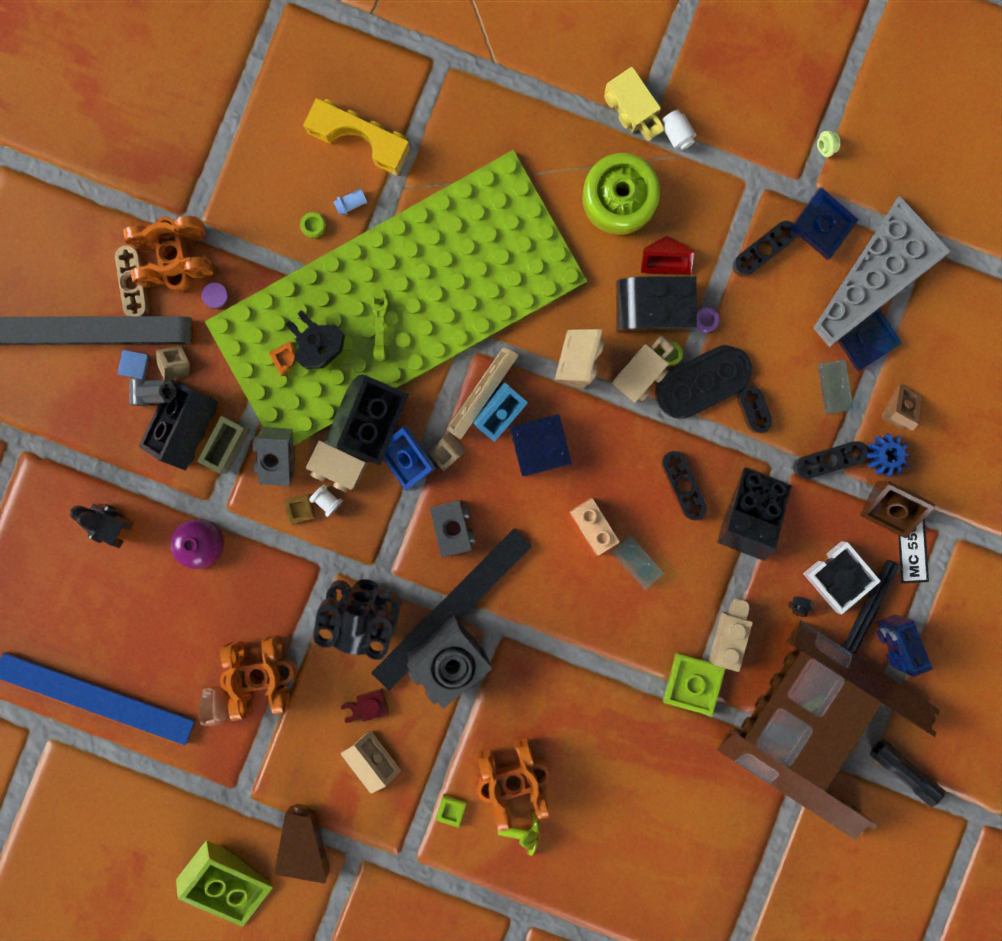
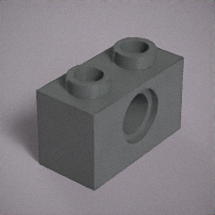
[253,427,294,486]
[430,500,476,557]

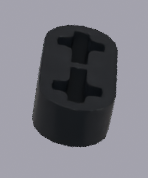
[738,386,772,433]

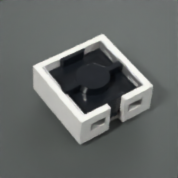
[803,541,881,615]

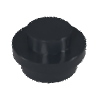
[788,596,815,617]

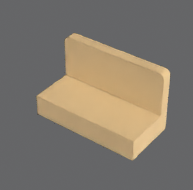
[341,730,402,793]

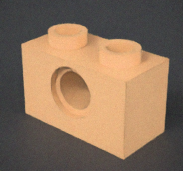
[569,498,620,556]

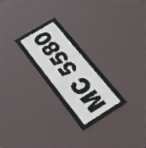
[898,519,929,584]

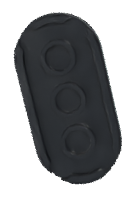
[655,345,752,419]

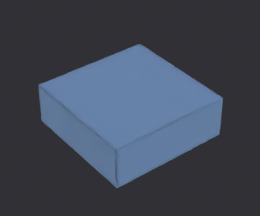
[117,350,150,379]

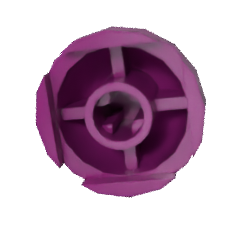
[170,519,224,569]

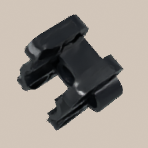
[313,579,401,660]

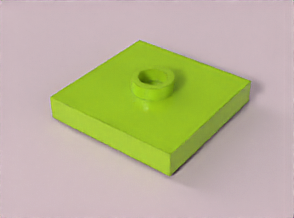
[663,652,726,716]

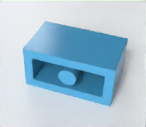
[473,381,528,442]

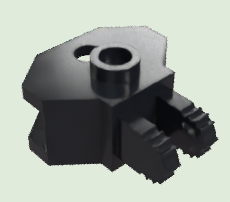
[286,310,345,370]
[69,503,134,548]

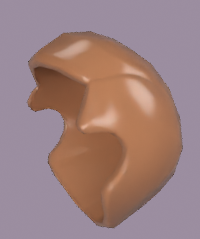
[199,687,229,726]

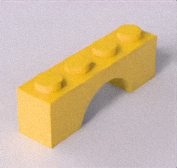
[303,98,410,176]

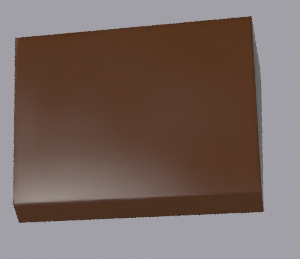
[860,481,935,539]

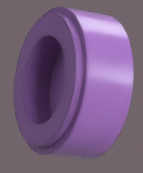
[202,283,229,309]
[696,307,719,333]

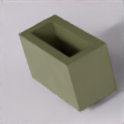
[197,416,251,474]

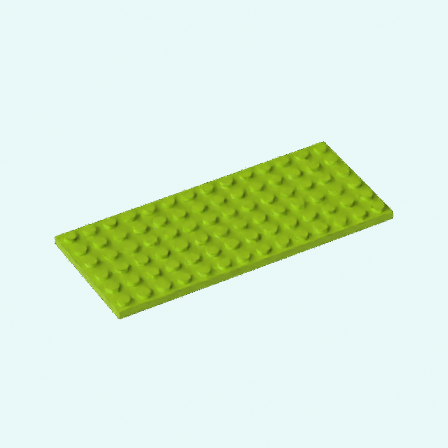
[205,150,587,447]

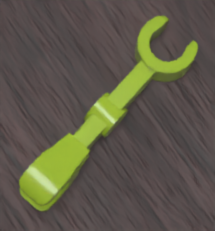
[371,297,389,361]

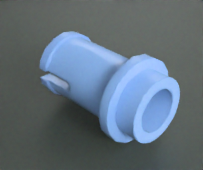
[333,188,367,216]

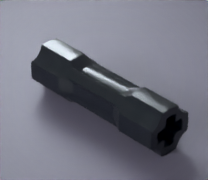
[870,739,945,807]

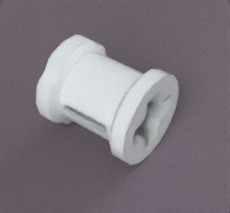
[309,484,343,517]

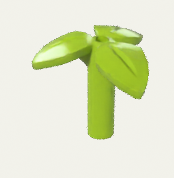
[498,810,540,856]

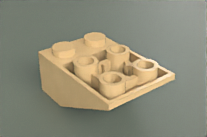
[554,329,605,389]

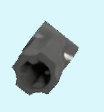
[129,379,176,406]

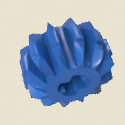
[867,434,912,477]

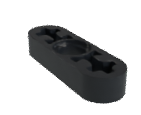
[733,221,798,277]
[793,441,868,479]
[661,451,707,520]

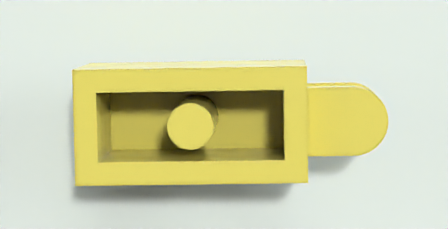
[604,67,664,141]

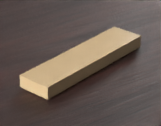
[447,348,519,439]

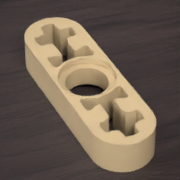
[115,245,149,316]

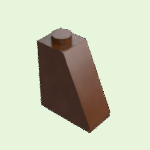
[274,804,330,884]

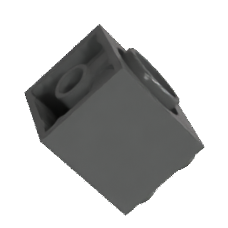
[407,615,492,709]

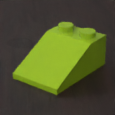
[176,840,273,927]

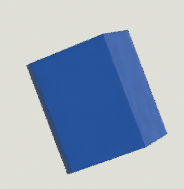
[383,426,438,491]

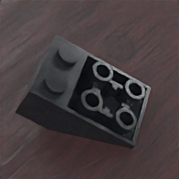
[717,467,791,561]

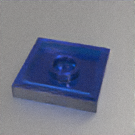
[790,187,859,260]
[838,308,902,371]

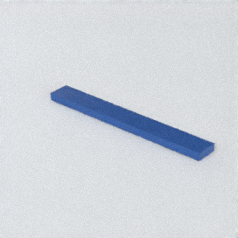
[0,652,196,745]

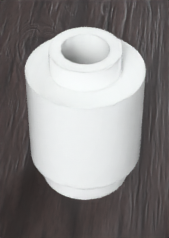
[662,109,697,150]

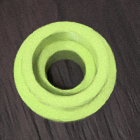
[817,130,840,157]

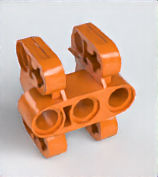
[123,216,214,293]
[220,635,298,721]
[477,738,550,832]

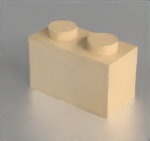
[306,441,368,493]

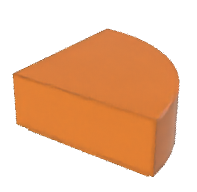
[269,341,296,376]

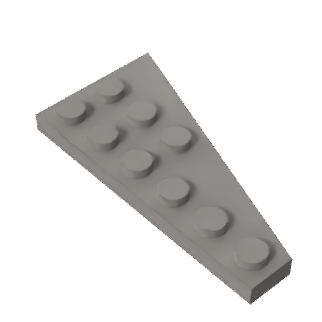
[813,195,951,347]

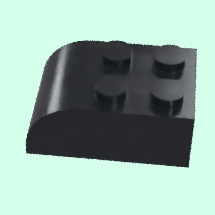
[616,276,697,332]
[325,374,409,465]

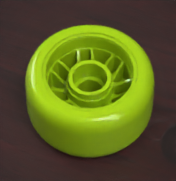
[582,153,661,235]

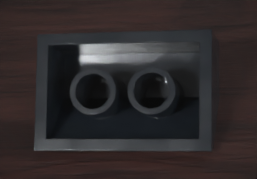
[139,379,219,471]

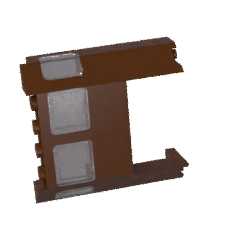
[717,620,939,840]

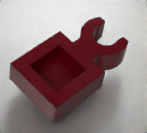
[341,688,389,723]

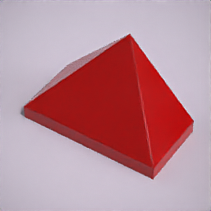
[641,236,695,274]

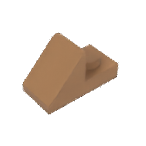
[881,384,922,431]

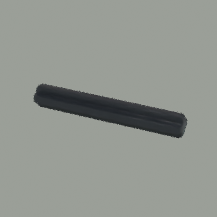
[843,560,900,653]

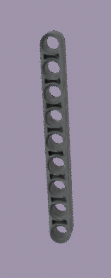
[0,316,192,346]

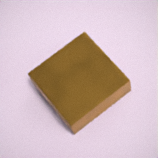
[283,494,316,525]

